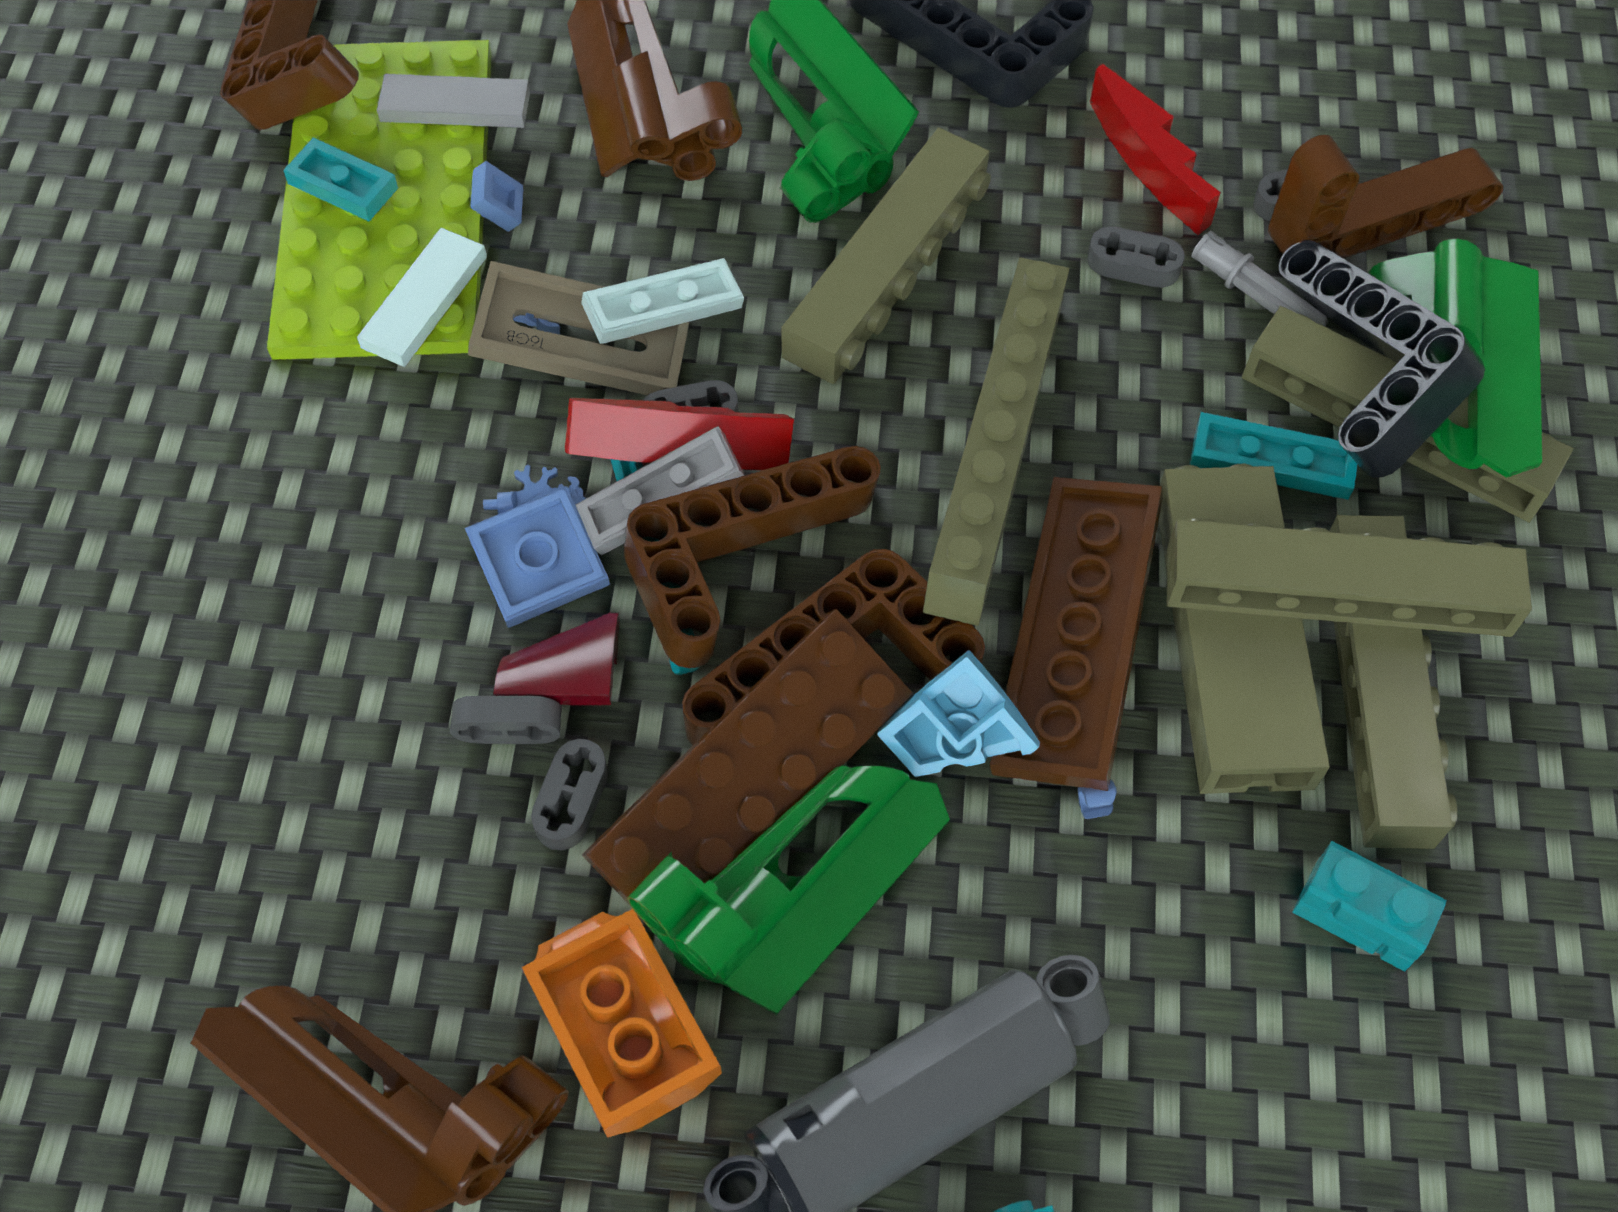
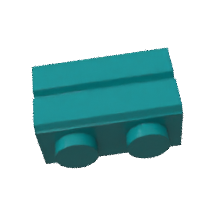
[1292,841,1447,972]

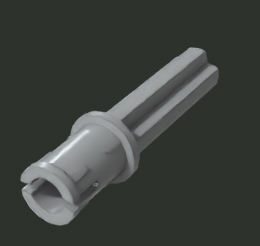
[1192,231,1328,327]

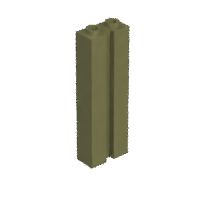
[1159,464,1330,794]

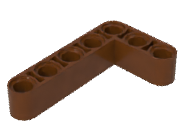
[220,0,359,130]
[1268,134,1504,259]
[624,446,881,668]
[682,549,985,745]

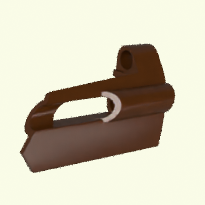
[567,0,742,181]

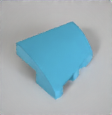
[877,650,1040,777]

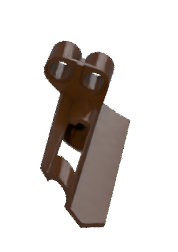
[191,985,569,1212]

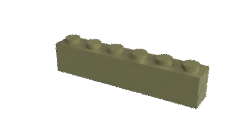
[781,127,991,385]
[1242,305,1574,523]
[1330,515,1457,849]
[1167,518,1532,637]

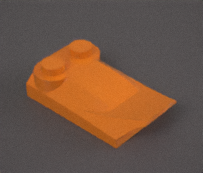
[522,909,722,1137]

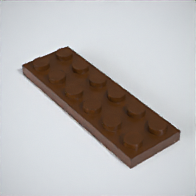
[990,477,1163,791]
[582,609,913,909]

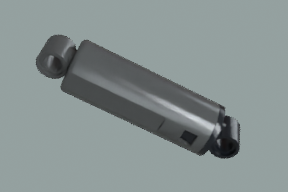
[703,955,1110,1212]

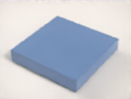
[465,486,610,628]

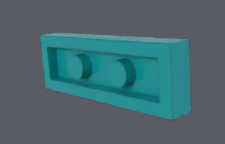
[1190,412,1357,500]

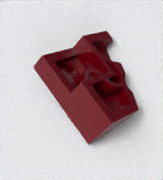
[493,613,620,706]

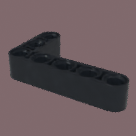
[849,0,1094,108]
[1278,240,1485,478]

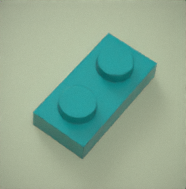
[283,138,398,221]

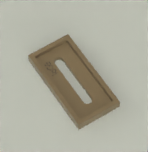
[468,261,689,395]

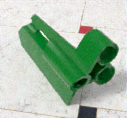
[749,0,919,223]
[1368,239,1542,478]
[627,766,950,1015]

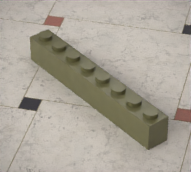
[923,257,1070,626]

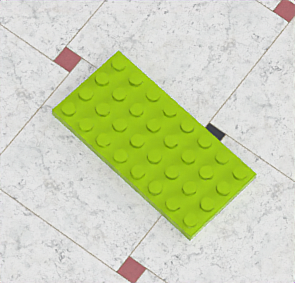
[267,40,492,360]

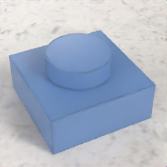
[470,161,523,232]

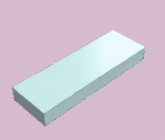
[357,228,487,367]
[581,258,744,344]

